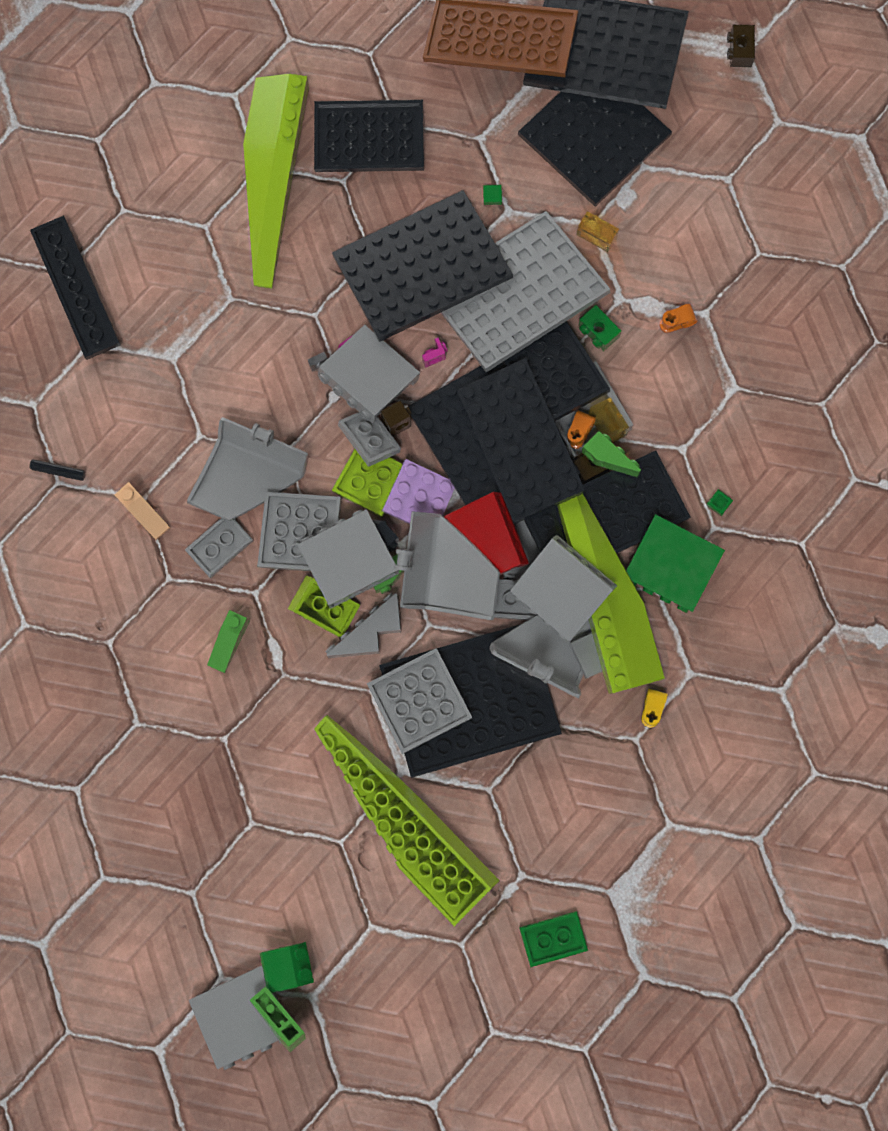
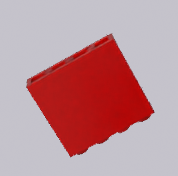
[444,492,529,575]

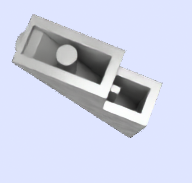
[325,593,401,658]

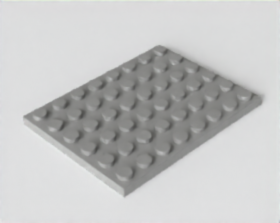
[441,211,610,372]

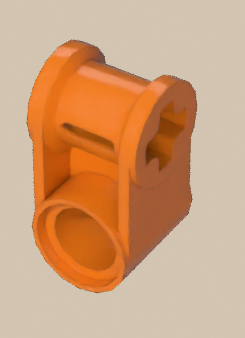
[659,304,698,333]
[567,410,596,449]

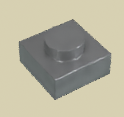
[308,352,328,372]

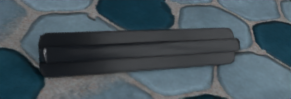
[29,459,86,481]

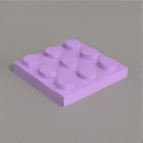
[382,459,455,524]

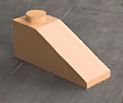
[114,482,170,540]

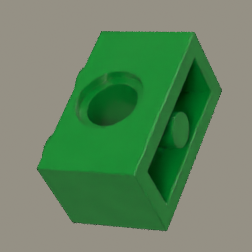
[578,305,622,351]

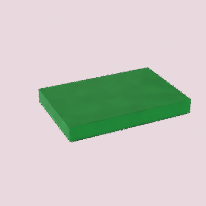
[519,911,588,968]

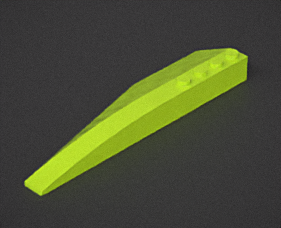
[243,74,309,289]
[557,494,665,694]
[314,715,500,926]

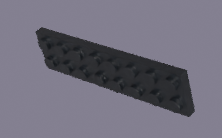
[30,215,121,360]

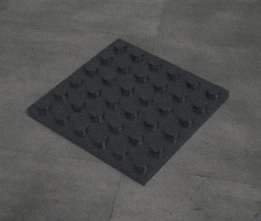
[518,92,672,207]

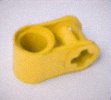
[641,688,668,728]

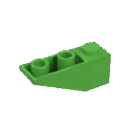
[582,431,641,477]

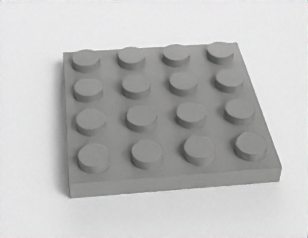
[257,492,342,571]
[367,648,472,754]

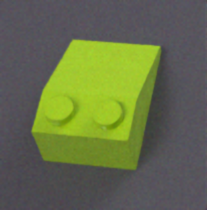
[288,576,360,638]

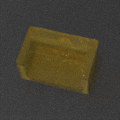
[576,211,619,252]
[589,398,629,443]

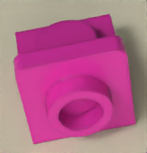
[422,337,448,368]

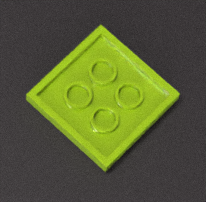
[332,449,402,518]

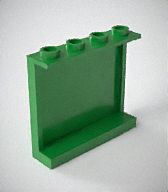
[626,514,725,613]

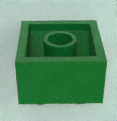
[260,942,314,993]

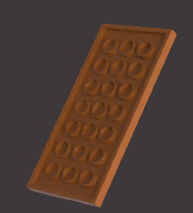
[423,0,578,77]

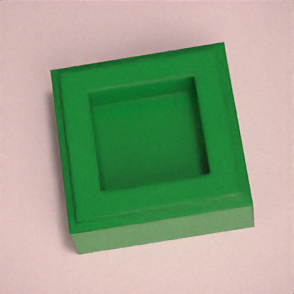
[483,185,502,205]
[706,489,733,516]

